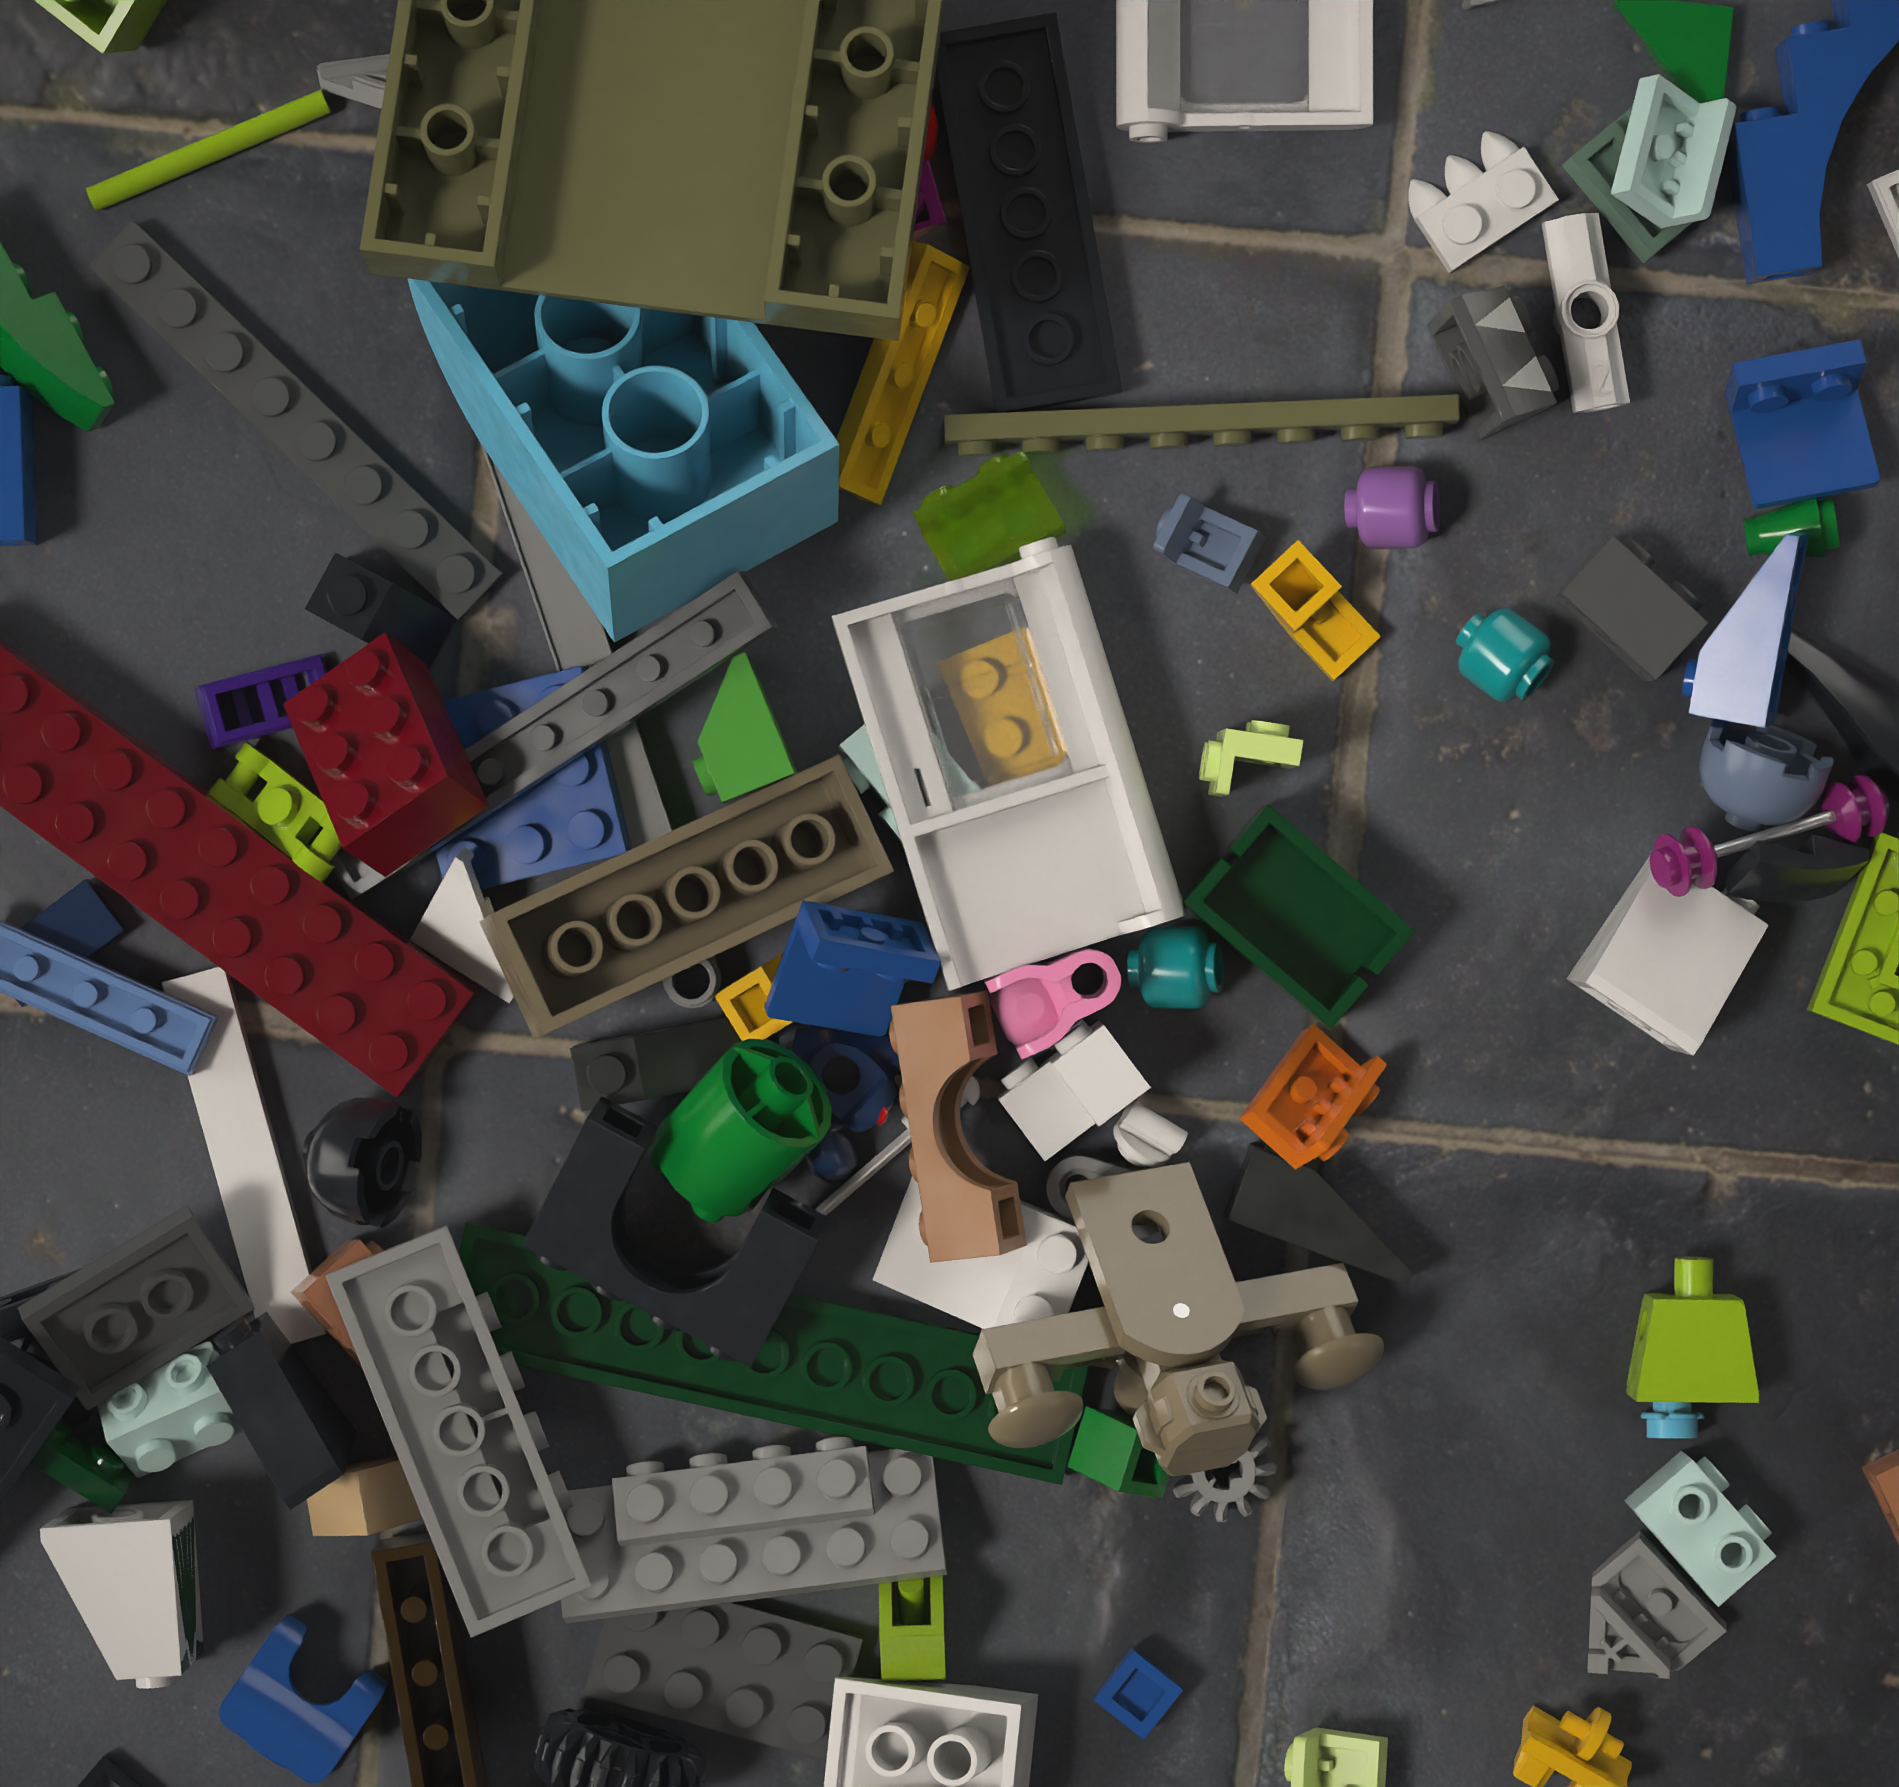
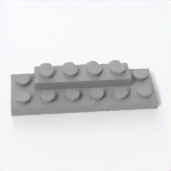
[325,1225,592,1637]
[561,1437,947,1623]

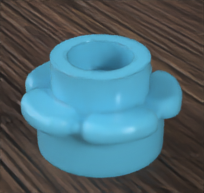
[1641,1402,1704,1438]

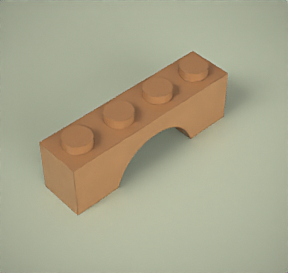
[889,990,1027,1263]

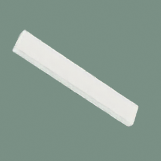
[162,967,327,1344]

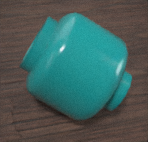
[1456,608,1554,703]
[1127,926,1224,1009]

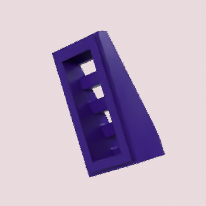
[194,654,328,751]

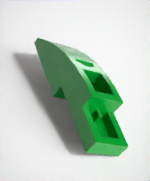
[0,233,115,432]

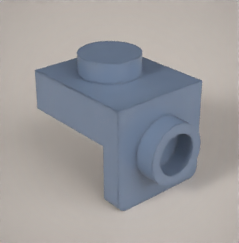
[1153,492,1266,594]

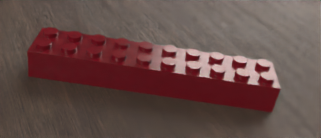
[0,638,481,1097]

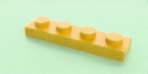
[836,241,970,505]

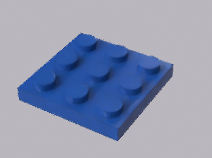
[435,666,632,889]

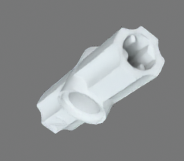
[1542,213,1630,414]

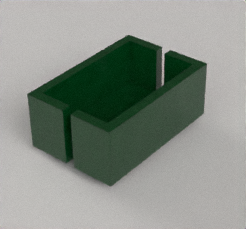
[1182,804,1415,1029]

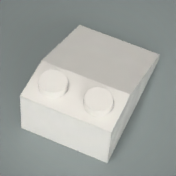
[873,1177,1088,1329]
[824,1676,1038,1787]

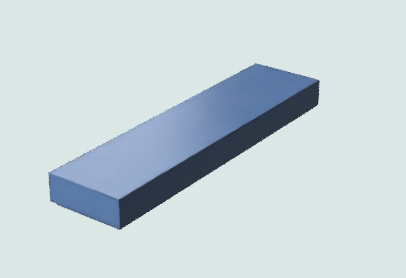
[0,920,219,1076]

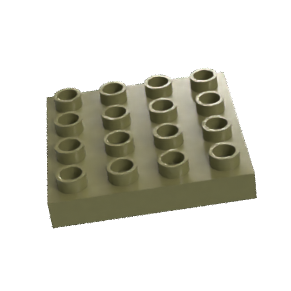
[360,0,945,341]

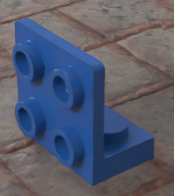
[1724,339,1880,509]
[764,900,941,1037]

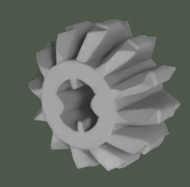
[1172,1435,1277,1522]

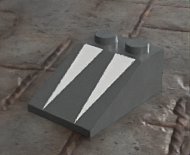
[1427,286,1559,441]

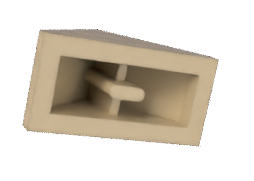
[307,1456,423,1536]

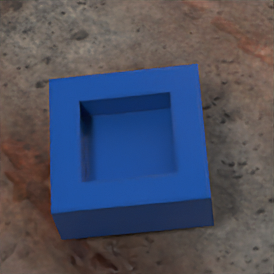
[1093,1646,1183,1740]

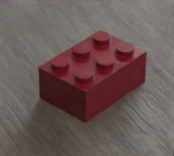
[283,632,489,877]

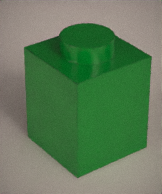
[1067,1406,1170,1498]

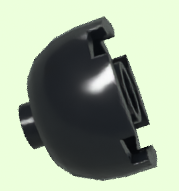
[302,1098,422,1228]

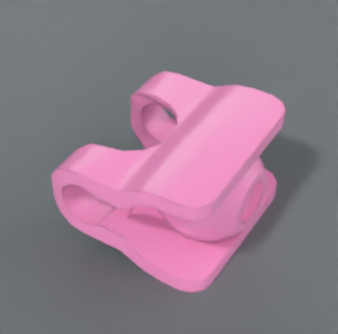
[984,947,1121,1060]

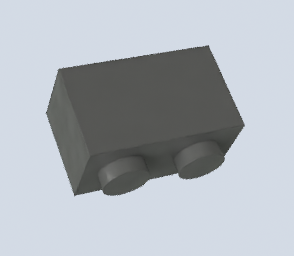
[1553,536,1709,682]

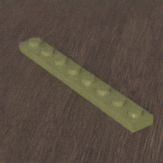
[944,394,1460,457]

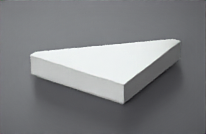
[410,847,514,1003]

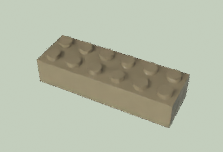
[479,754,894,1040]

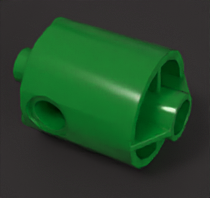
[648,1038,832,1223]

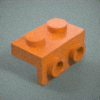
[1239,1024,1387,1170]

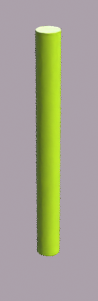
[86,89,332,212]

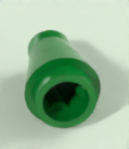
[1743,498,1840,557]

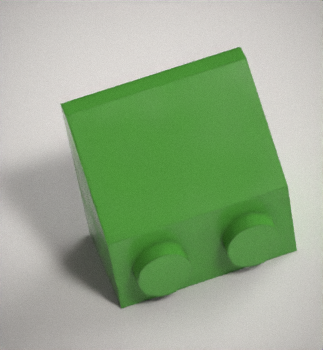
[692,652,798,804]

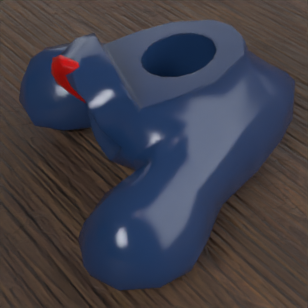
[792,1025,901,1183]

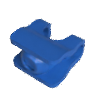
[219,1614,388,1784]

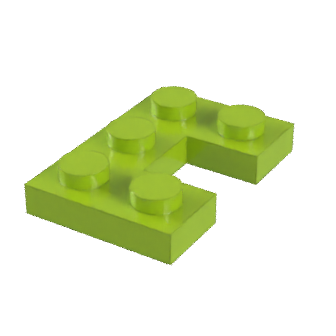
[1807,833,1899,1046]

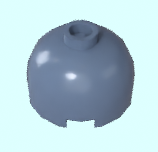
[1699,719,1834,832]

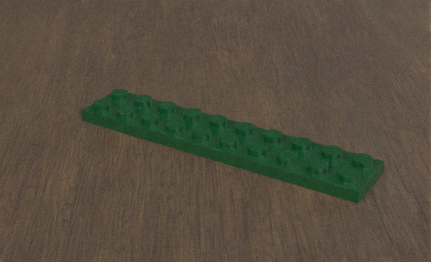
[458,1221,1089,1485]

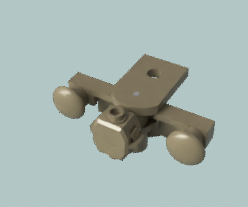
[973,1162,1384,1477]

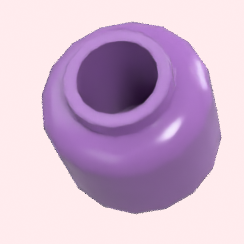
[1344,465,1441,549]

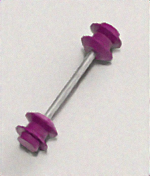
[1649,774,1889,897]

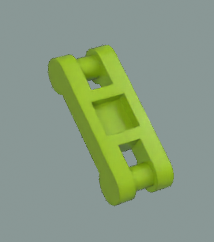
[209,741,342,882]

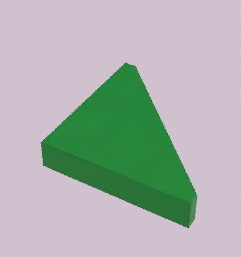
[1612,0,1734,104]

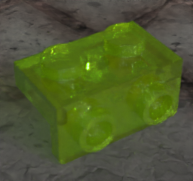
[912,450,1067,582]

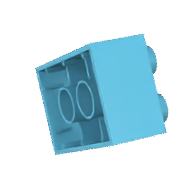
[407,278,839,642]

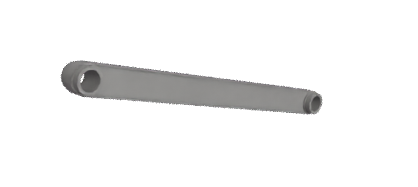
[480,443,722,1008]

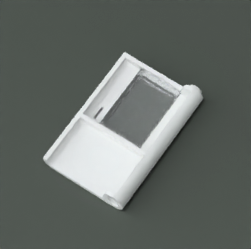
[1116,0,1373,143]
[831,537,1187,991]

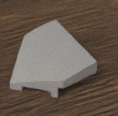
[1587,1531,1727,1679]

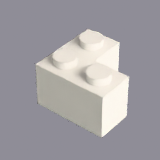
[998,1019,1151,1161]

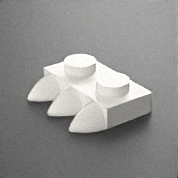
[1408,131,1559,274]

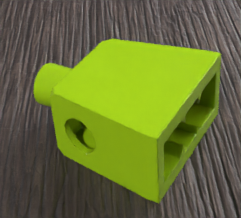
[1626,1256,1759,1403]

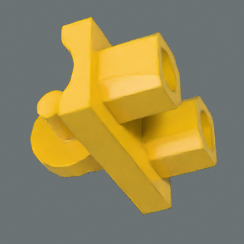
[1513,1705,1632,1787]

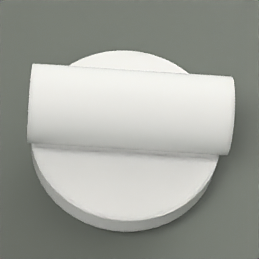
[1113,1100,1188,1168]

